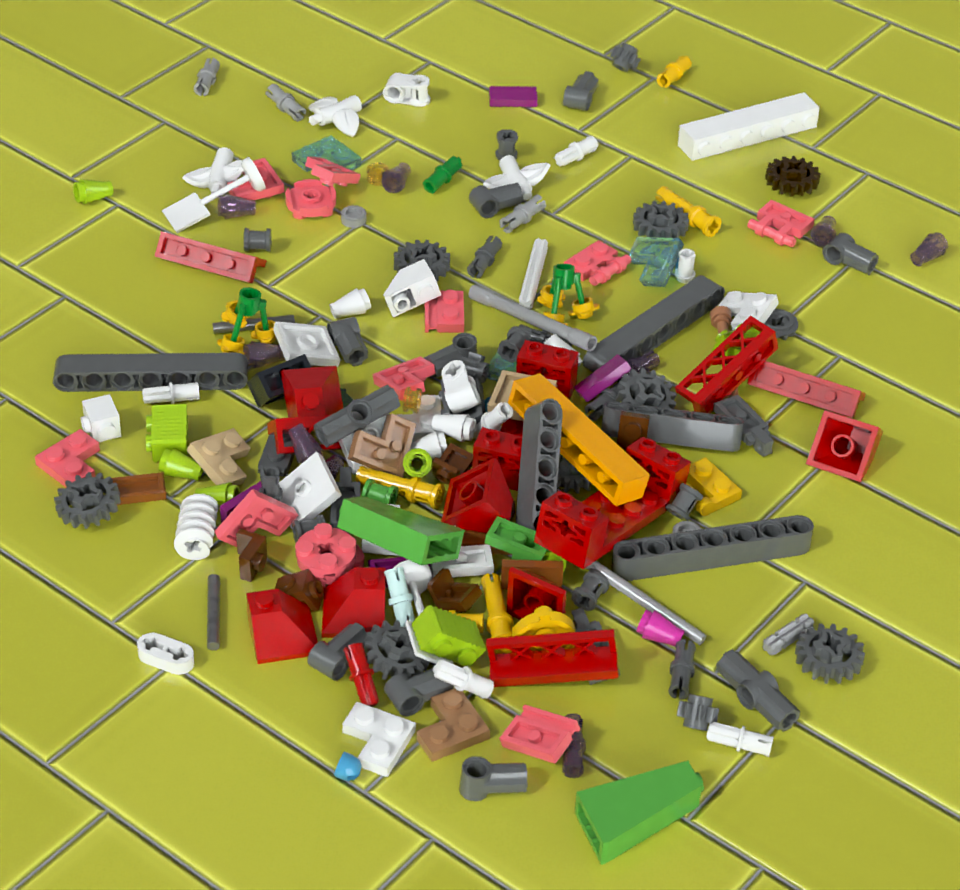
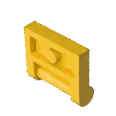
[686,457,742,516]

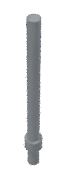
[579,561,707,645]

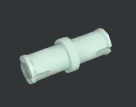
[384,567,415,627]

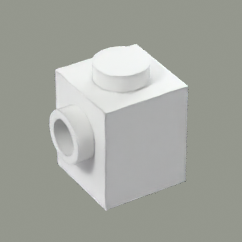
[80,394,122,442]

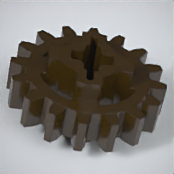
[765,156,820,197]

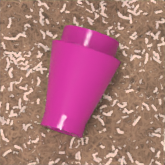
[636,609,685,647]

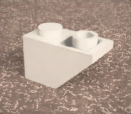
[383,259,441,317]

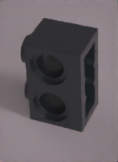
[247,354,312,408]

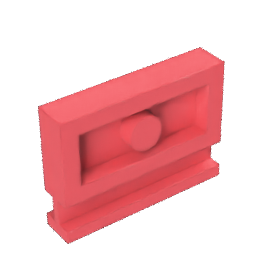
[425,290,464,333]
[499,705,581,764]

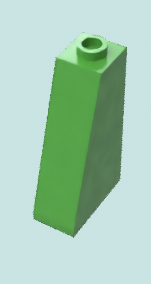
[337,496,465,565]
[575,761,704,865]

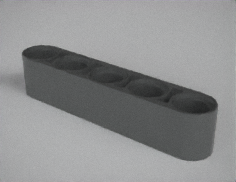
[515,398,563,531]
[601,402,744,452]

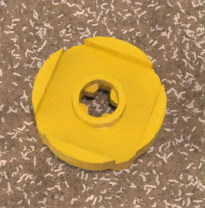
[512,606,576,651]

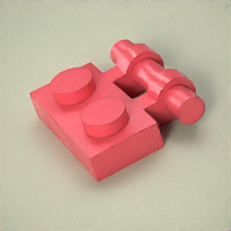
[747,200,815,247]
[564,240,632,286]

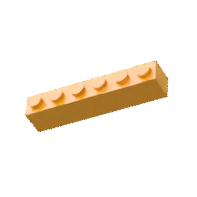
[508,373,650,506]

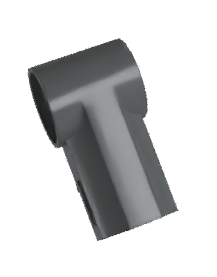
[563,71,599,111]
[469,183,523,218]
[822,233,879,275]
[327,317,368,367]
[424,333,477,379]
[307,622,367,681]
[384,669,454,717]
[459,756,528,801]

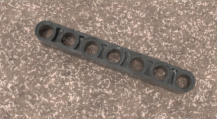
[583,275,725,372]
[53,353,249,392]
[611,515,814,581]

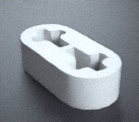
[137,633,194,675]

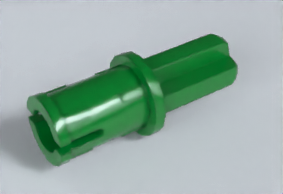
[423,156,463,194]

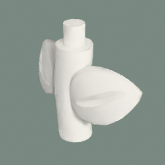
[308,95,362,137]
[182,148,244,198]
[483,155,550,200]

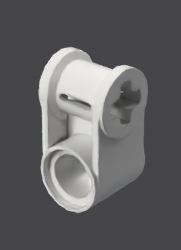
[383,73,430,107]
[441,360,481,414]

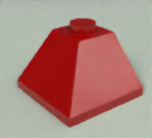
[281,366,343,418]
[806,410,883,482]
[441,458,513,533]
[321,567,386,638]
[507,567,567,620]
[246,589,318,664]

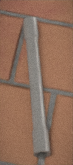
[468,284,597,352]

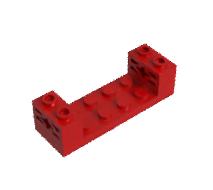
[472,340,579,491]
[534,437,691,569]

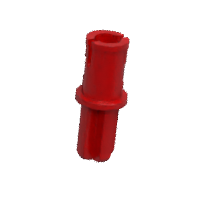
[343,643,379,707]

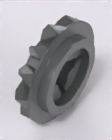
[764,309,798,340]

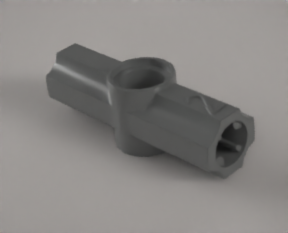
[314,384,400,448]
[716,649,800,732]

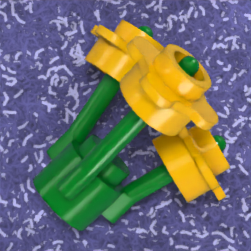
[537,264,600,326]
[217,287,276,355]

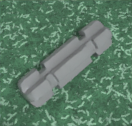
[762,614,814,655]

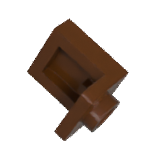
[617,411,650,451]
[432,443,473,484]
[236,529,267,582]
[427,568,482,613]
[275,569,324,612]

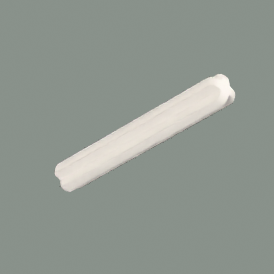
[519,238,548,309]

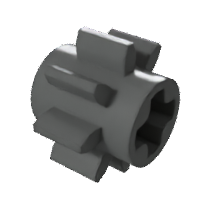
[610,43,641,72]
[459,352,490,383]
[677,694,719,731]

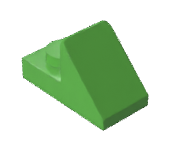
[484,516,548,560]

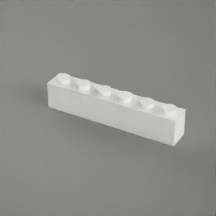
[678,93,820,161]

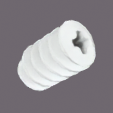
[174,494,218,560]

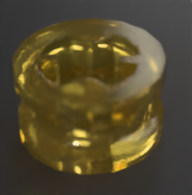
[367,163,389,186]
[403,387,422,414]

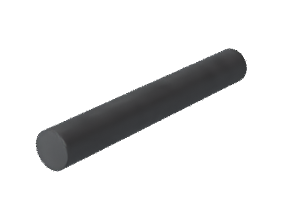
[212,315,295,334]
[207,574,220,651]

